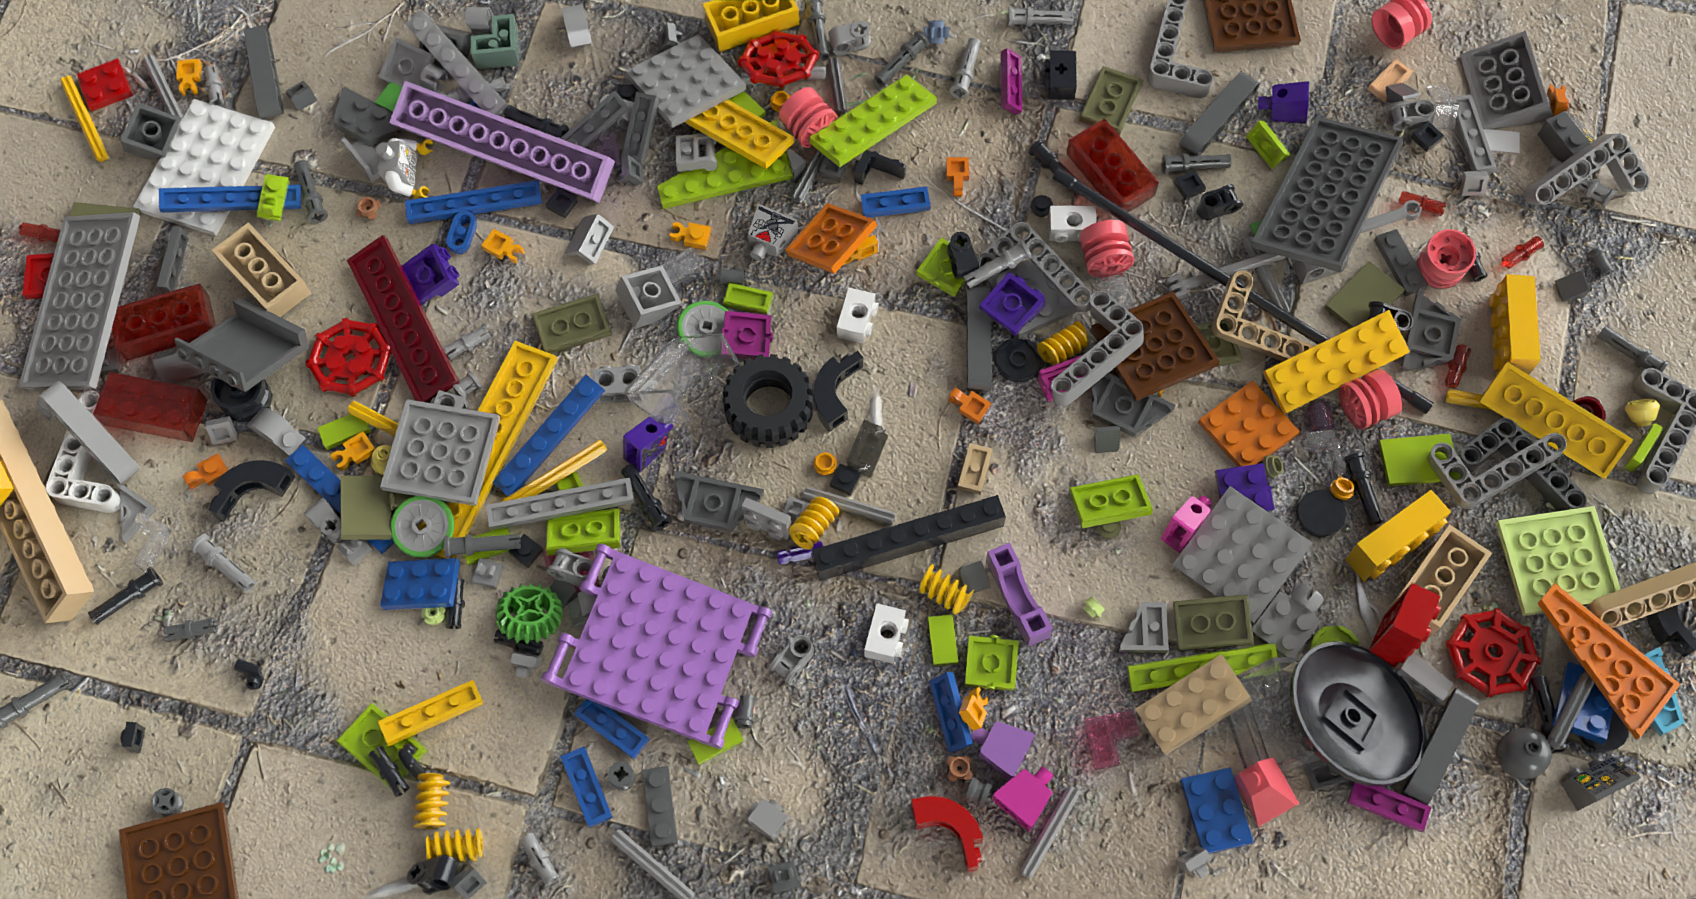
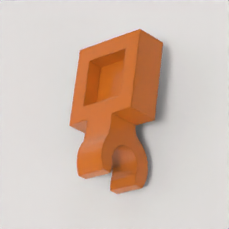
[1547,84,1569,117]
[946,157,969,197]
[948,387,992,424]
[182,453,228,489]

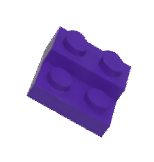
[401,243,460,306]
[979,272,1045,336]
[1214,463,1275,512]

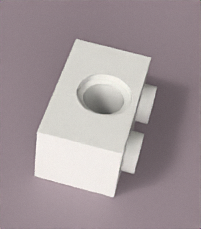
[1048,206,1096,243]
[837,288,879,344]
[865,604,909,664]

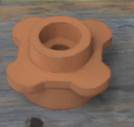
[355,197,381,220]
[946,755,973,782]

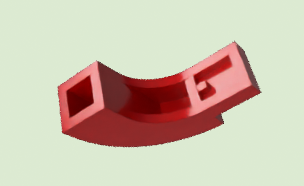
[911,796,983,873]

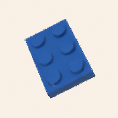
[380,558,460,610]
[1552,661,1613,744]
[1180,767,1254,854]

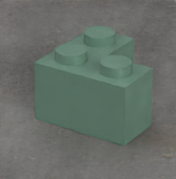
[471,14,520,69]

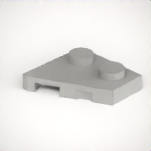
[1119,602,1168,653]

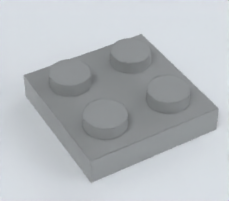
[742,498,791,541]

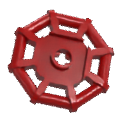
[738,30,819,89]
[305,318,392,397]
[1445,608,1541,698]

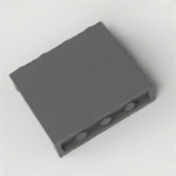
[174,297,309,392]

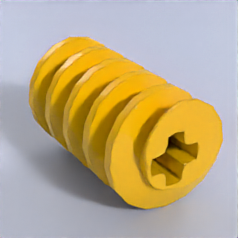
[1037,321,1088,366]
[789,497,840,550]
[919,564,974,615]
[413,773,450,829]
[426,827,483,863]

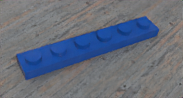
[405,180,543,224]
[159,185,302,213]
[493,374,605,496]
[285,445,394,554]

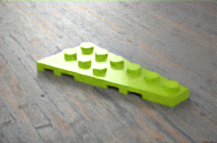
[657,119,793,209]

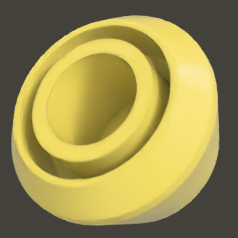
[1625,399,1660,426]
[371,445,392,476]

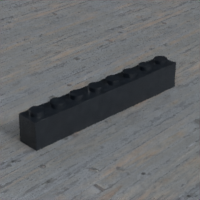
[812,495,1006,581]

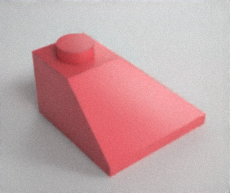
[1234,757,1299,827]

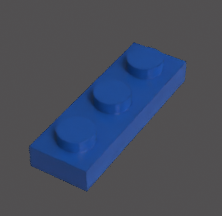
[861,186,931,218]
[929,672,973,753]
[574,699,650,760]
[560,746,613,828]

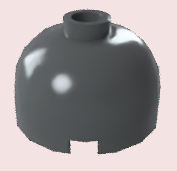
[1496,728,1552,780]

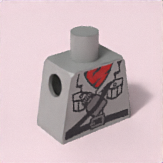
[748,204,798,261]

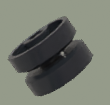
[210,377,272,422]

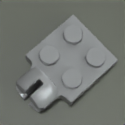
[379,37,447,93]
[1252,583,1323,662]

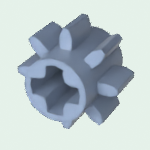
[923,20,949,44]

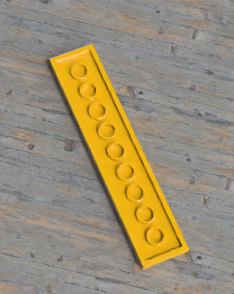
[418,341,558,559]

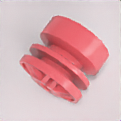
[1371,0,1432,49]
[778,87,838,148]
[1079,220,1135,278]
[1417,229,1476,289]
[1339,369,1402,430]

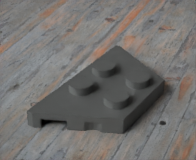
[333,86,403,147]
[1400,289,1461,371]
[1091,373,1176,437]
[674,471,764,532]

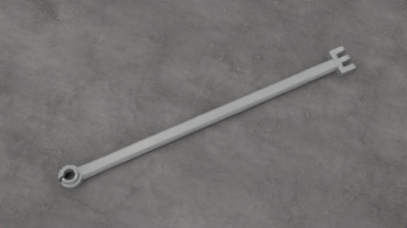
[1165,200,1422,300]

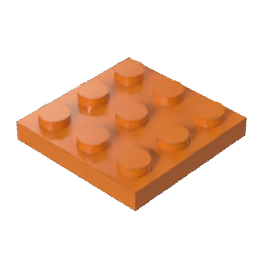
[785,203,877,274]
[1198,380,1300,467]

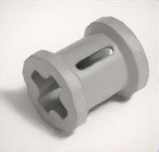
[453,370,483,399]

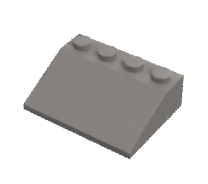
[1460,31,1553,129]

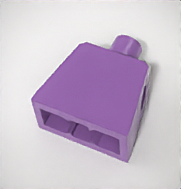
[971,721,1035,781]

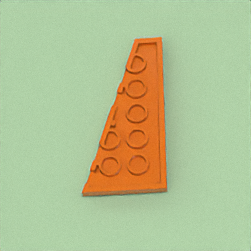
[1537,583,1681,740]

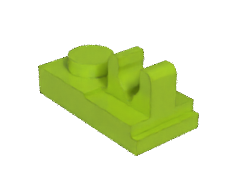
[1245,120,1290,169]
[257,174,289,222]

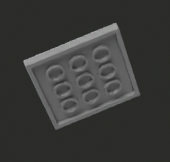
[625,34,746,128]
[380,399,500,506]
[1173,486,1312,623]

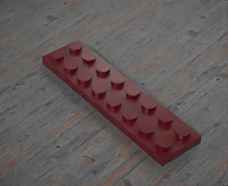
[347,235,460,403]

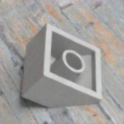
[615,265,682,329]

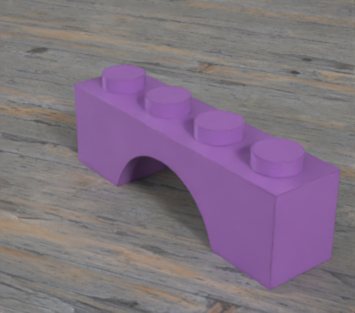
[986,542,1053,647]

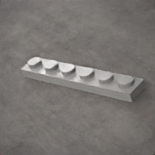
[406,9,508,115]
[486,477,634,530]

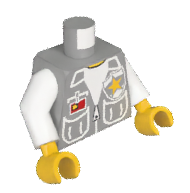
[376,138,433,199]

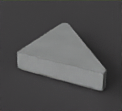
[119,484,157,544]

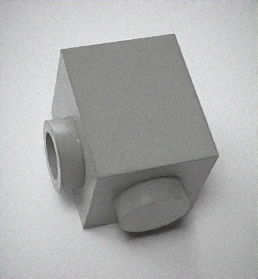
[747,798,789,842]

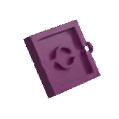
[721,311,773,360]

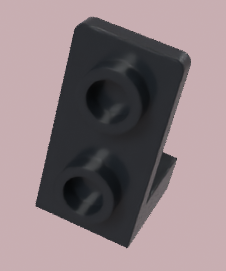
[852,150,906,185]

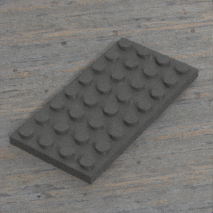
[1252,116,1403,273]

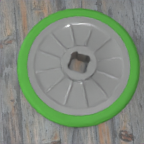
[677,301,729,356]
[390,496,454,558]

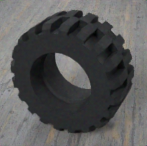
[723,354,814,448]

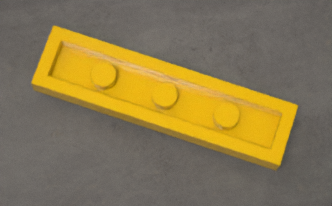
[378,680,484,746]

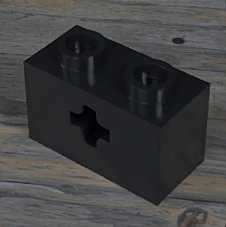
[1044,50,1077,100]

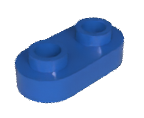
[446,211,477,254]

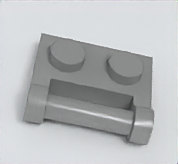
[676,133,717,171]

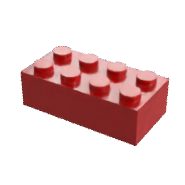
[1369,583,1441,668]

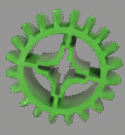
[495,583,563,644]

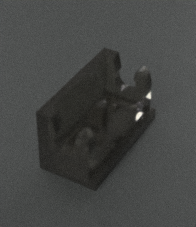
[847,419,888,478]

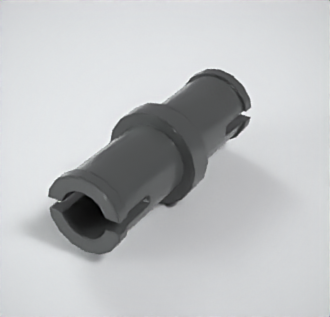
[163,617,218,642]

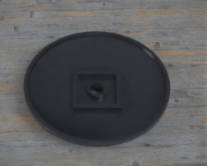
[1290,641,1426,787]

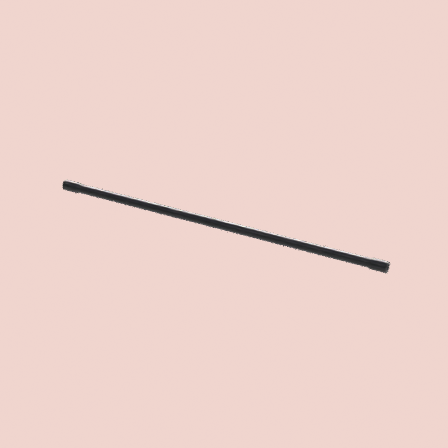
[1052,167,1434,414]

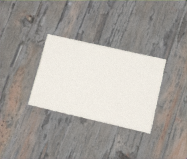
[1483,129,1520,153]

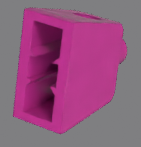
[1161,496,1212,554]
[992,766,1053,832]

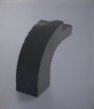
[814,351,863,432]
[208,460,295,522]
[1647,565,1696,658]

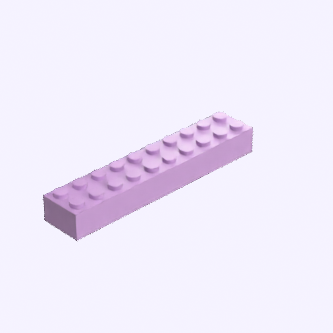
[389,81,615,203]

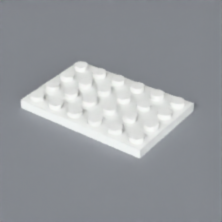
[133,99,275,236]

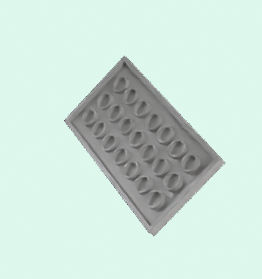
[19,212,140,390]

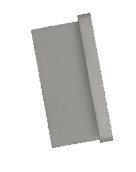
[341,137,381,182]
[565,214,614,265]
[1397,653,1453,707]

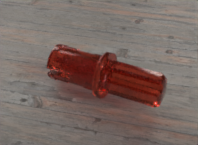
[1399,191,1446,216]
[18,222,61,242]
[1501,236,1544,269]
[1445,344,1471,389]

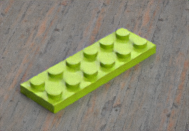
[810,75,937,167]

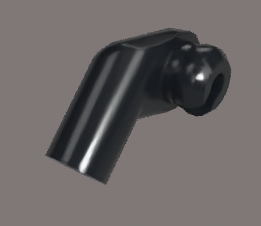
[234,659,264,690]
[398,743,426,781]

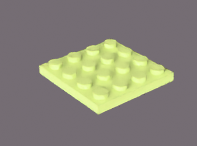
[1496,506,1621,616]

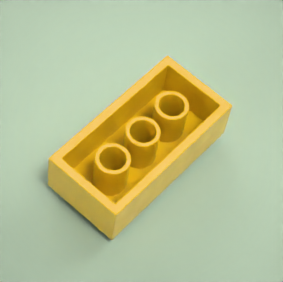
[702,0,799,52]
[1489,274,1541,375]
[1345,490,1451,582]

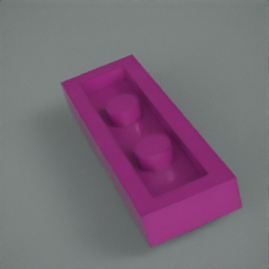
[1000,48,1022,115]
[1347,782,1431,833]

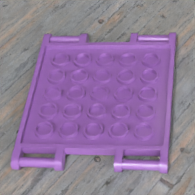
[541,543,772,749]

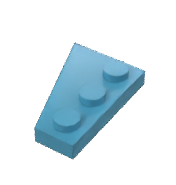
[1644,647,1685,736]

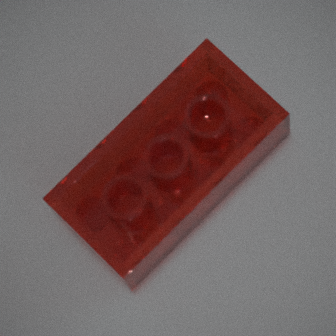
[1066,118,1159,212]
[112,283,216,361]
[93,372,208,442]

